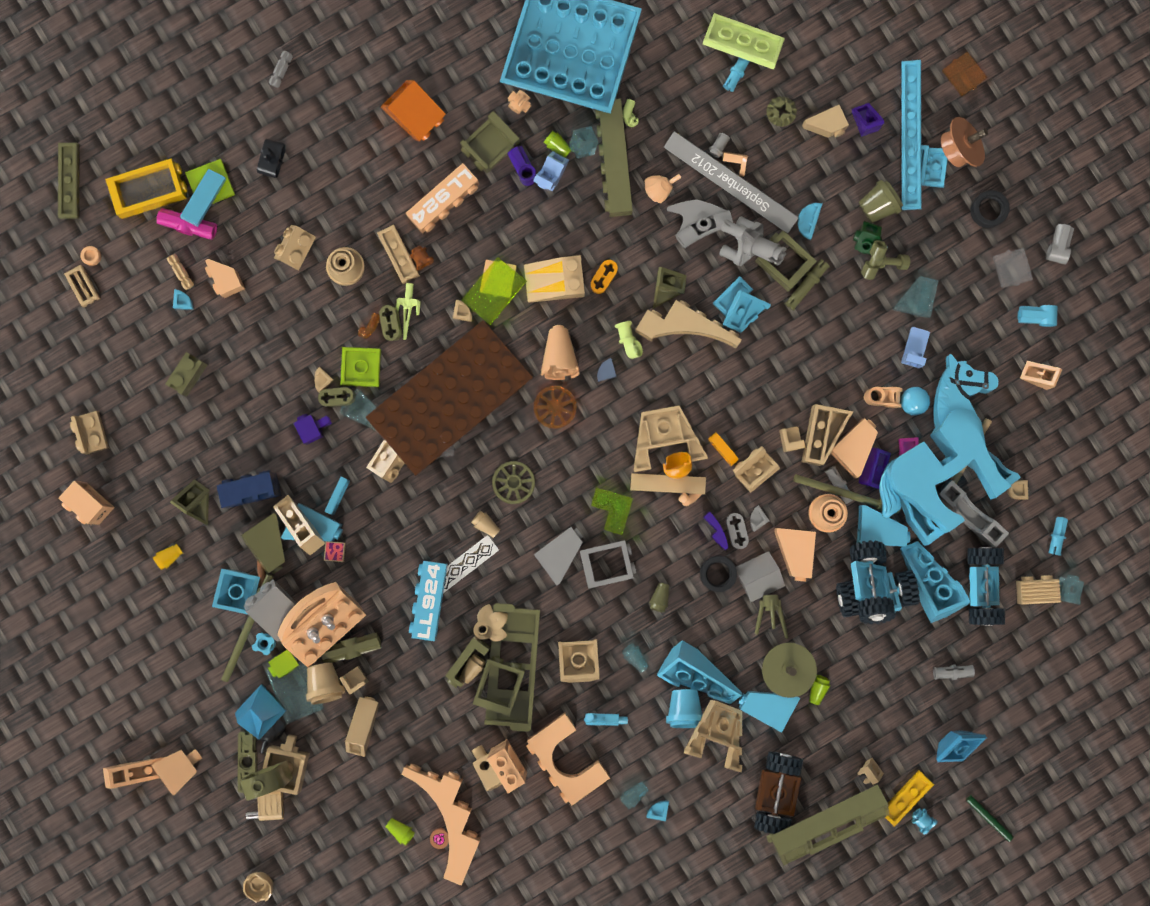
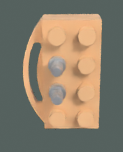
[277,582,366,668]

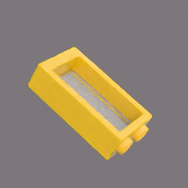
[105,159,188,219]

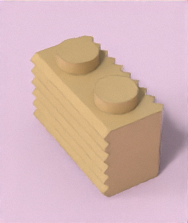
[1016,575,1061,604]

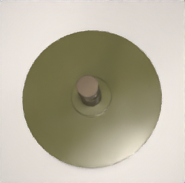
[762,643,817,698]

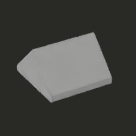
[736,551,785,602]

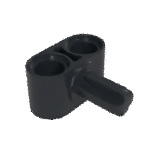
[257,139,286,178]

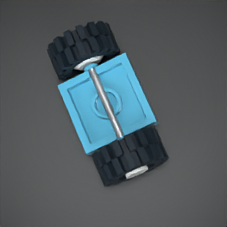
[850,540,896,625]
[968,547,1005,625]
[836,570,920,618]

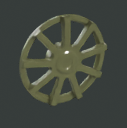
[492,461,535,504]

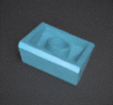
[212,568,260,614]

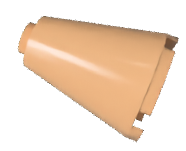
[541,325,579,380]

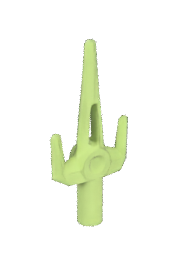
[395,283,420,340]

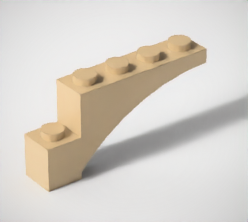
[635,300,742,348]

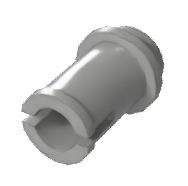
[709,133,730,158]

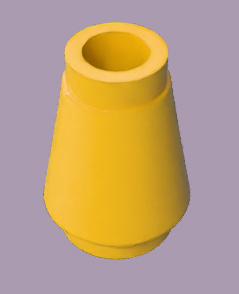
[152,544,183,570]

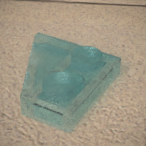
[893,276,938,318]

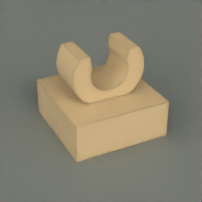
[857,758,884,785]

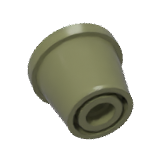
[858,180,903,223]

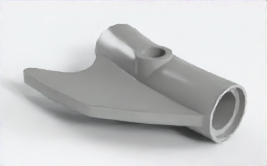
[667,200,733,248]

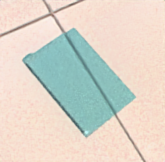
[265,658,324,724]

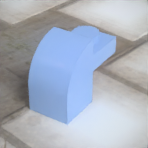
[534,151,569,191]

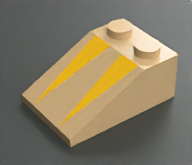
[524,255,585,303]

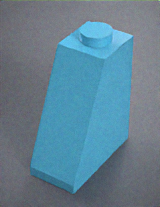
[281,503,343,541]
[857,505,910,547]
[738,691,800,732]

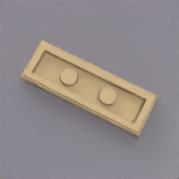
[377,225,420,284]

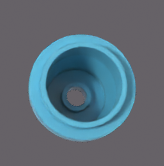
[666,689,703,728]

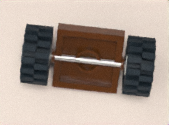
[754,751,803,834]

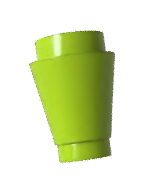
[543,131,572,157]
[809,675,831,705]
[385,818,415,846]

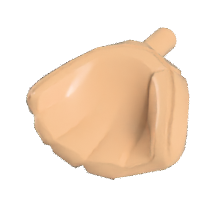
[644,174,681,203]

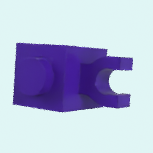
[294,414,332,445]

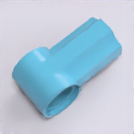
[1017,305,1058,327]

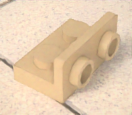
[70,411,109,454]
[366,440,404,483]

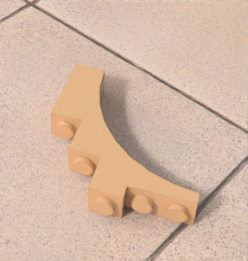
[401,764,480,886]

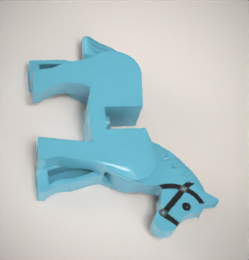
[879,354,1021,546]

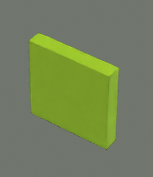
[185,159,235,204]
[340,347,381,387]

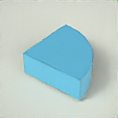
[173,289,194,310]
[646,801,669,821]

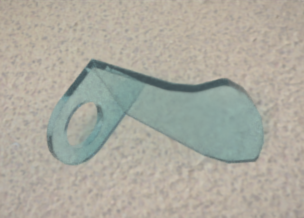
[340,389,377,431]

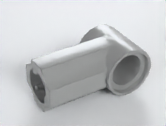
[1046,224,1074,265]

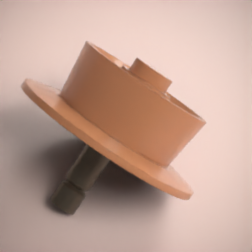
[941,117,988,167]

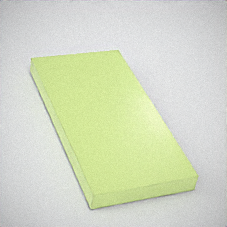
[703,13,785,69]

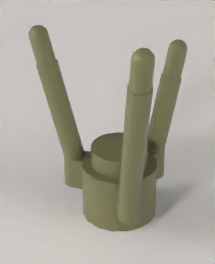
[755,595,788,639]

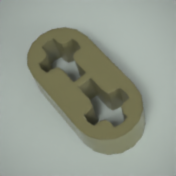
[379,305,402,341]
[318,387,356,407]

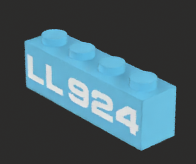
[409,561,448,641]

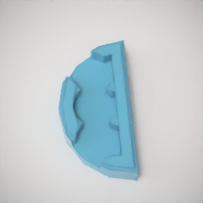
[797,203,823,240]

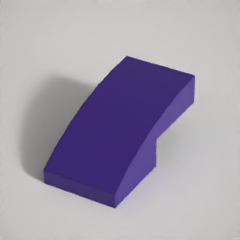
[703,512,728,550]

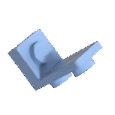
[901,327,930,368]

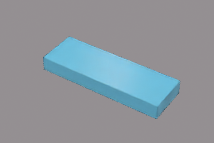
[180,169,226,227]

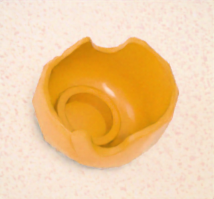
[663,452,692,479]

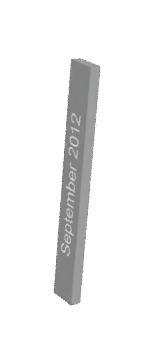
[664,131,799,233]

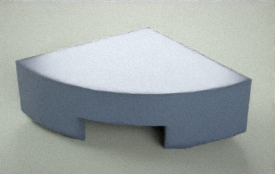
[597,358,616,382]

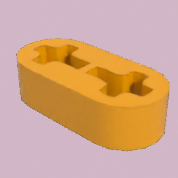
[590,260,618,294]
[708,432,739,466]

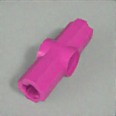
[157,208,217,240]

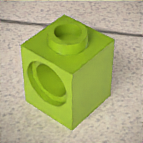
[268,650,300,679]

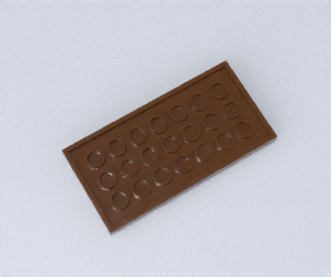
[365,320,533,476]

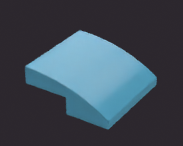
[921,145,948,188]

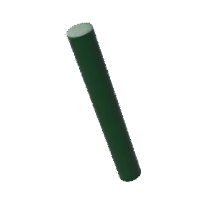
[966,795,1014,842]

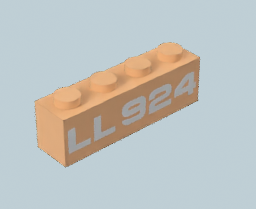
[406,163,479,234]

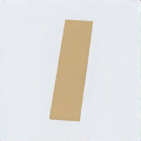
[630,473,706,494]

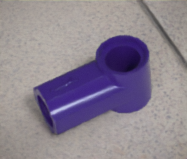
[507,146,536,186]

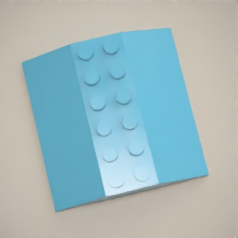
[500,0,642,114]

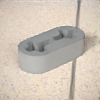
[726,513,749,549]

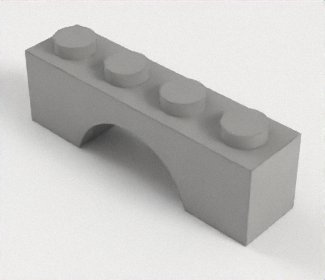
[937,480,1009,547]

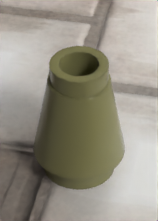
[649,583,669,612]

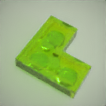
[591,488,633,535]

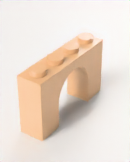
[526,712,610,806]

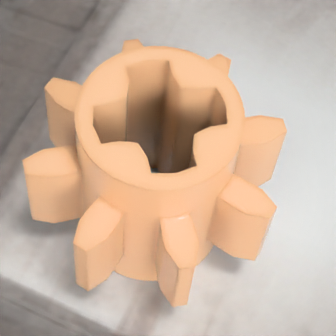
[508,90,531,114]

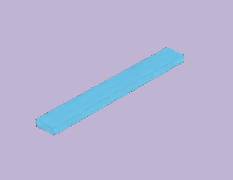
[902,60,922,210]

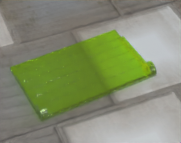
[461,257,527,325]

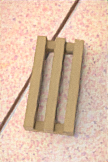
[64,265,101,308]

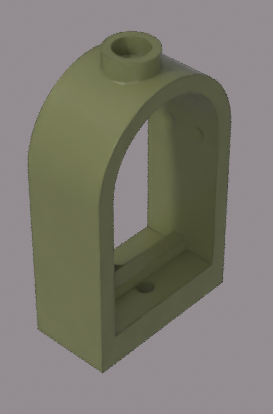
[240,760,293,800]

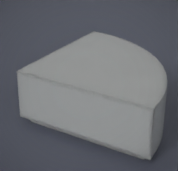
[750,505,769,532]

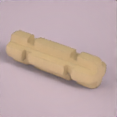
[167,254,194,290]

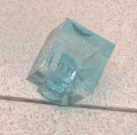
[569,126,598,159]

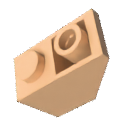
[205,259,245,298]

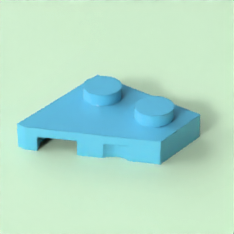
[722,290,771,333]

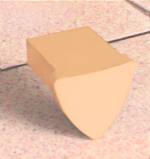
[722,151,748,177]

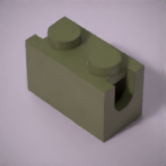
[165,352,208,397]

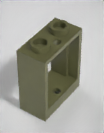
[755,231,817,292]
[473,656,525,716]

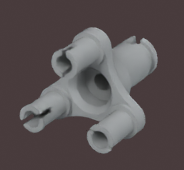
[720,216,786,266]

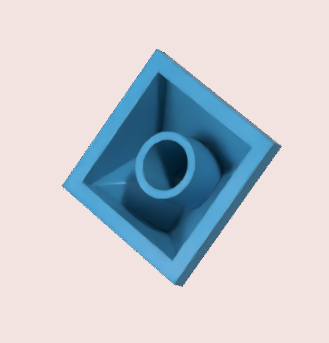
[235,684,286,739]
[936,731,987,762]

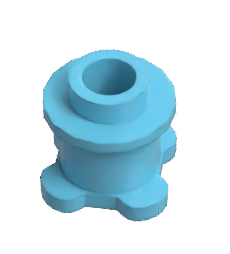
[252,633,276,655]
[911,808,938,835]

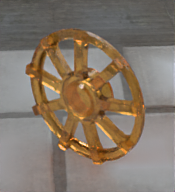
[534,386,576,429]

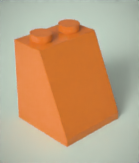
[381,80,446,141]

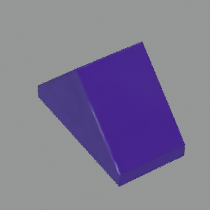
[851,103,884,137]

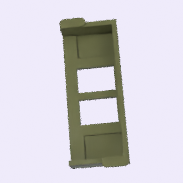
[484,603,540,732]
[766,785,889,866]

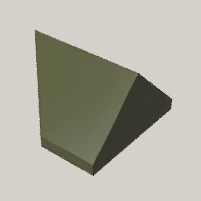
[653,267,687,309]
[170,479,210,526]

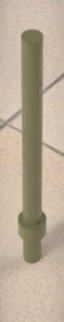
[793,474,900,514]
[221,574,274,682]

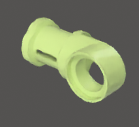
[615,321,643,359]

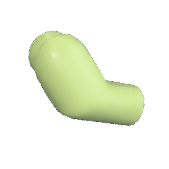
[622,99,639,127]

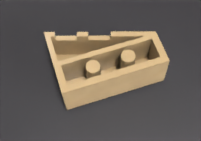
[801,404,853,466]

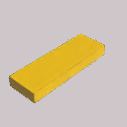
[885,770,934,827]

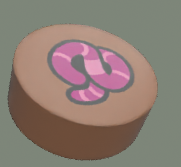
[430,828,449,849]

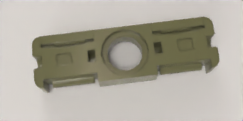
[238,731,257,793]

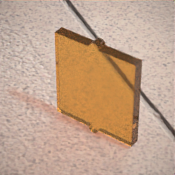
[942,52,987,96]

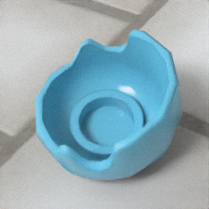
[901,387,930,416]

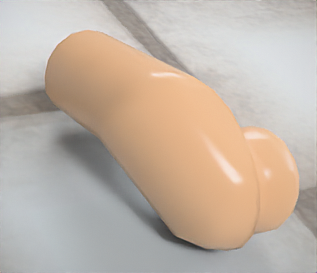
[679,493,702,506]

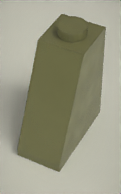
[240,513,285,574]

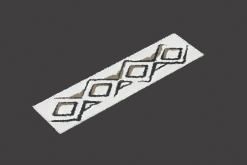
[443,535,499,593]

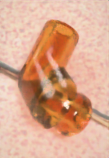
[358,313,380,339]

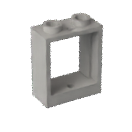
[580,540,636,589]

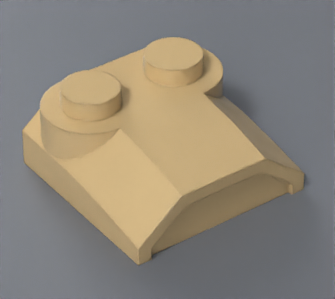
[558,639,599,683]

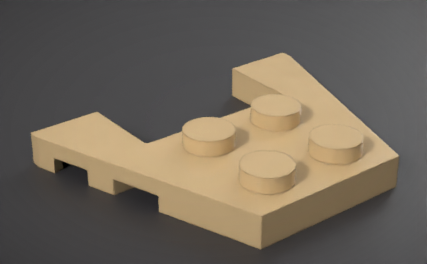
[633,406,708,472]
[684,700,742,772]

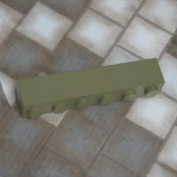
[595,99,633,217]

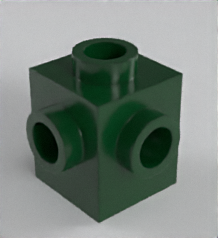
[853,221,882,255]

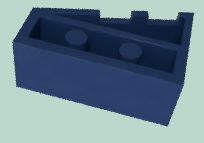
[216,470,282,509]

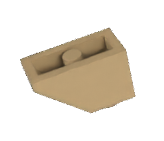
[802,105,849,138]

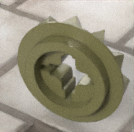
[766,96,797,127]

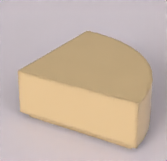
[453,300,472,322]
[314,367,334,393]

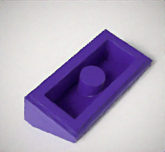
[859,447,891,489]

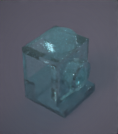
[1059,574,1084,605]

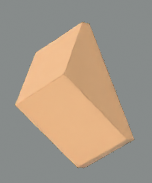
[1020,361,1062,390]

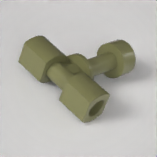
[861,241,910,280]

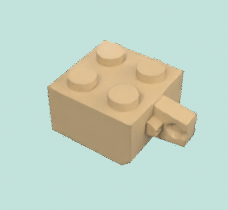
[263,734,310,795]

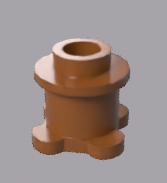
[410,246,434,271]

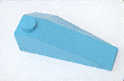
[900,541,971,623]
[657,640,742,704]

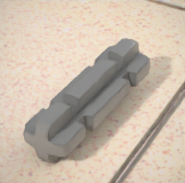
[269,51,293,88]

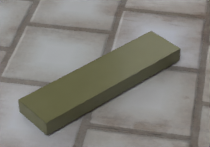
[58,143,79,219]

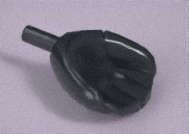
[260,719,286,754]

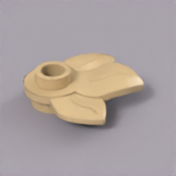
[473,604,508,642]

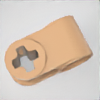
[864,387,903,408]

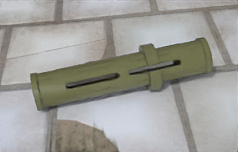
[784,259,830,311]

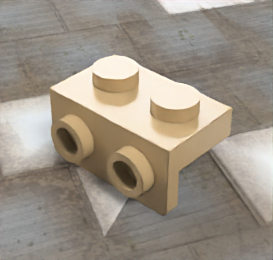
[274,225,316,270]
[733,446,780,493]

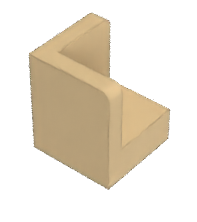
[779,426,805,452]
[339,666,369,694]

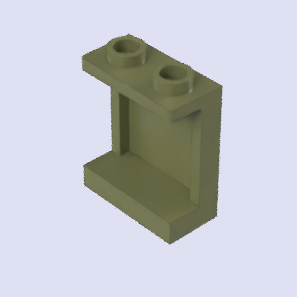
[460,111,520,173]
[445,636,491,688]

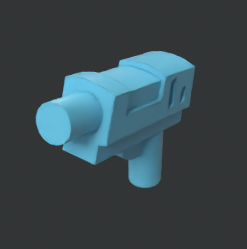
[584,713,628,726]

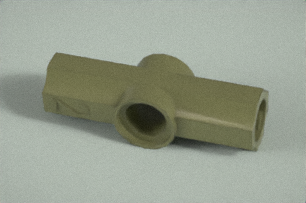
[322,632,382,663]

